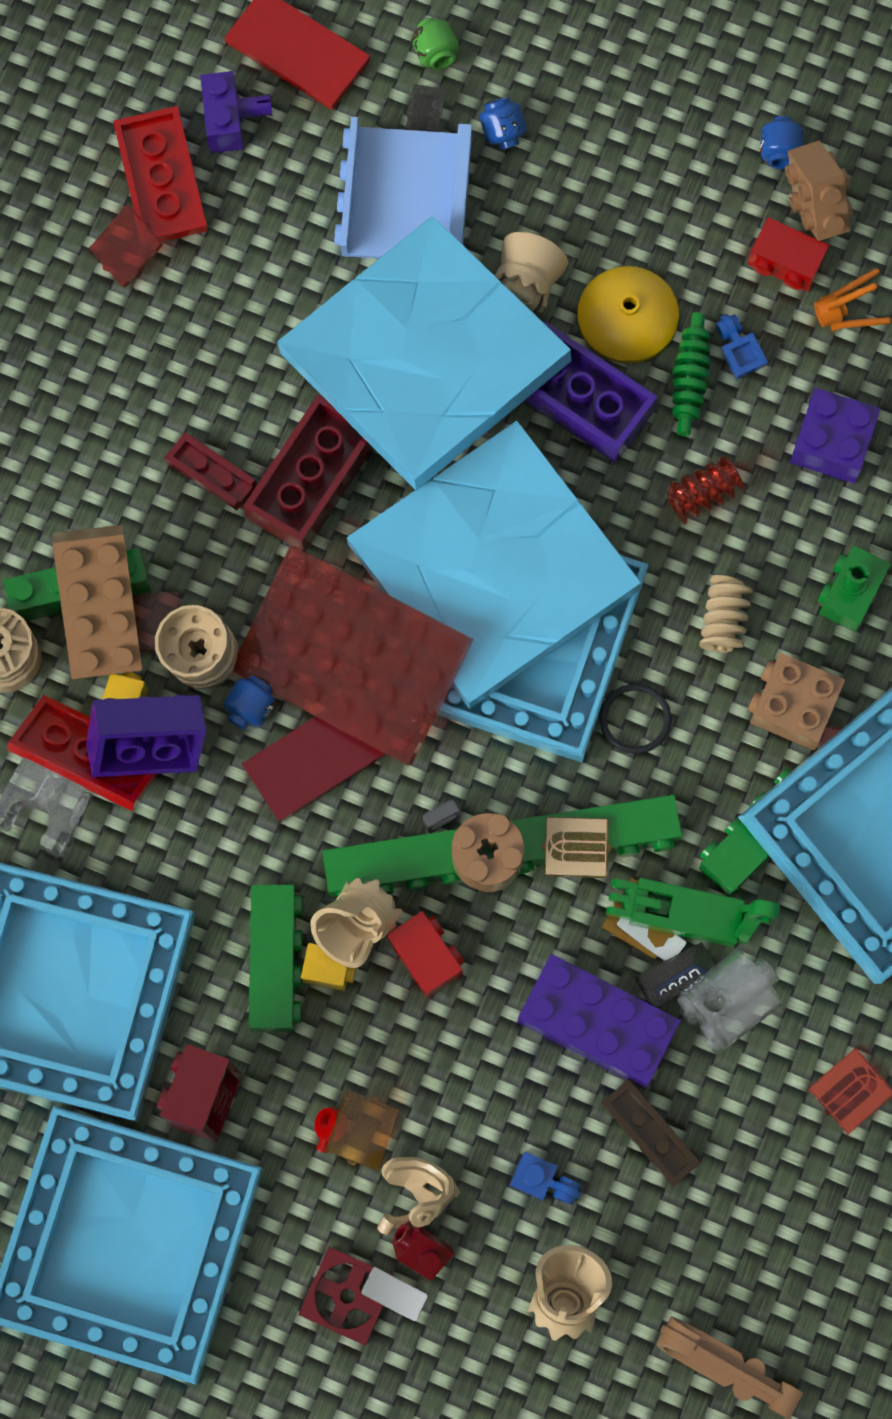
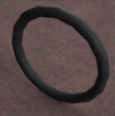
[599,683,672,754]

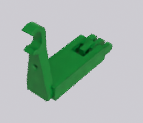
[606,878,780,947]

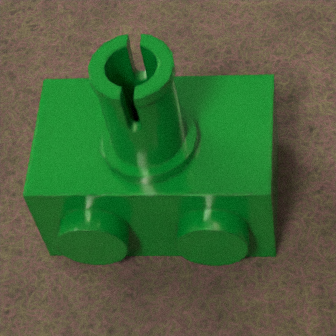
[817,545,891,632]

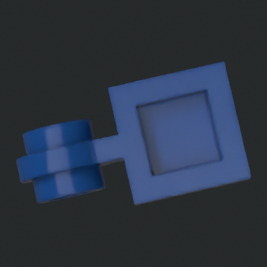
[715,314,768,380]
[510,1151,582,1205]

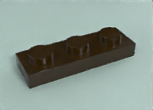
[601,1079,701,1188]

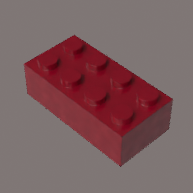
[243,394,373,553]
[157,1044,242,1143]

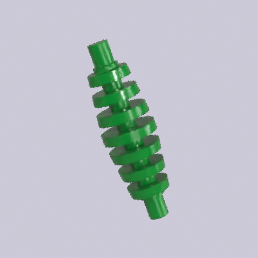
[672,312,710,436]

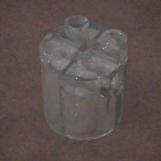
[677,949,782,1053]

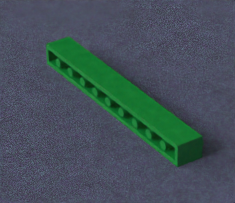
[322,795,682,898]

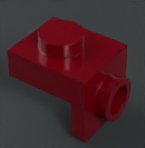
[392,1220,454,1281]

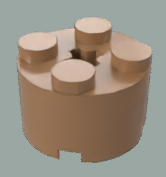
[452,813,524,892]

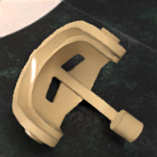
[377,1157,460,1235]

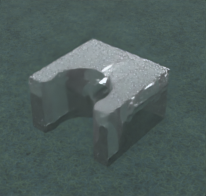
[0,757,92,858]

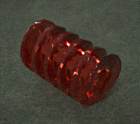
[667,456,745,525]

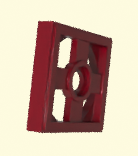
[298,1247,396,1346]

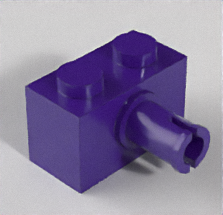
[200,71,273,153]

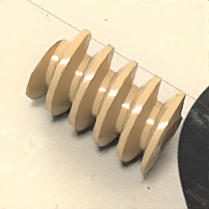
[699,575,753,653]

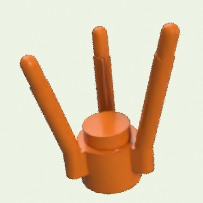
[814,268,891,332]

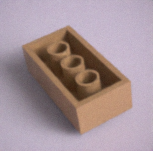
[52,525,142,679]

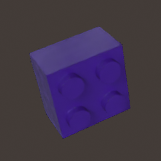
[790,388,881,484]

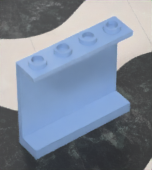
[334,117,472,259]

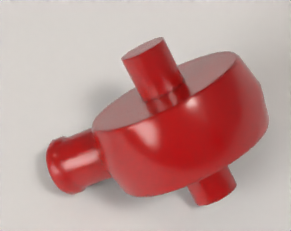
[314,1107,346,1153]

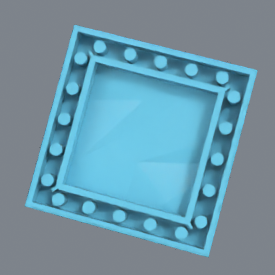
[277,216,571,491]
[347,421,641,709]
[383,555,649,763]
[738,688,892,984]
[0,863,196,1123]
[0,1106,264,1385]

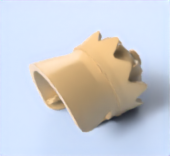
[494,232,568,313]
[311,878,402,968]
[528,1245,612,1341]

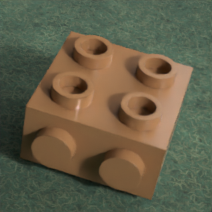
[785,140,853,241]
[747,653,845,751]

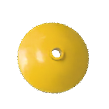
[577,266,679,364]

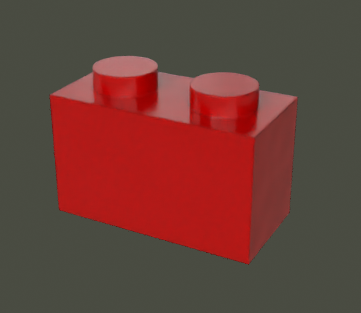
[748,217,829,292]
[387,911,465,999]

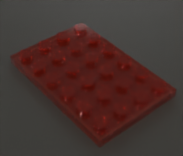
[233,545,474,766]

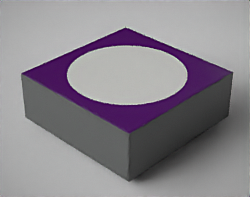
[422,800,460,834]

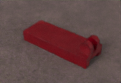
[164,432,258,511]

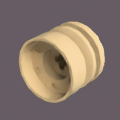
[155,605,239,690]
[0,607,42,693]

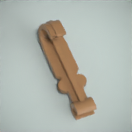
[657,1316,803,1419]

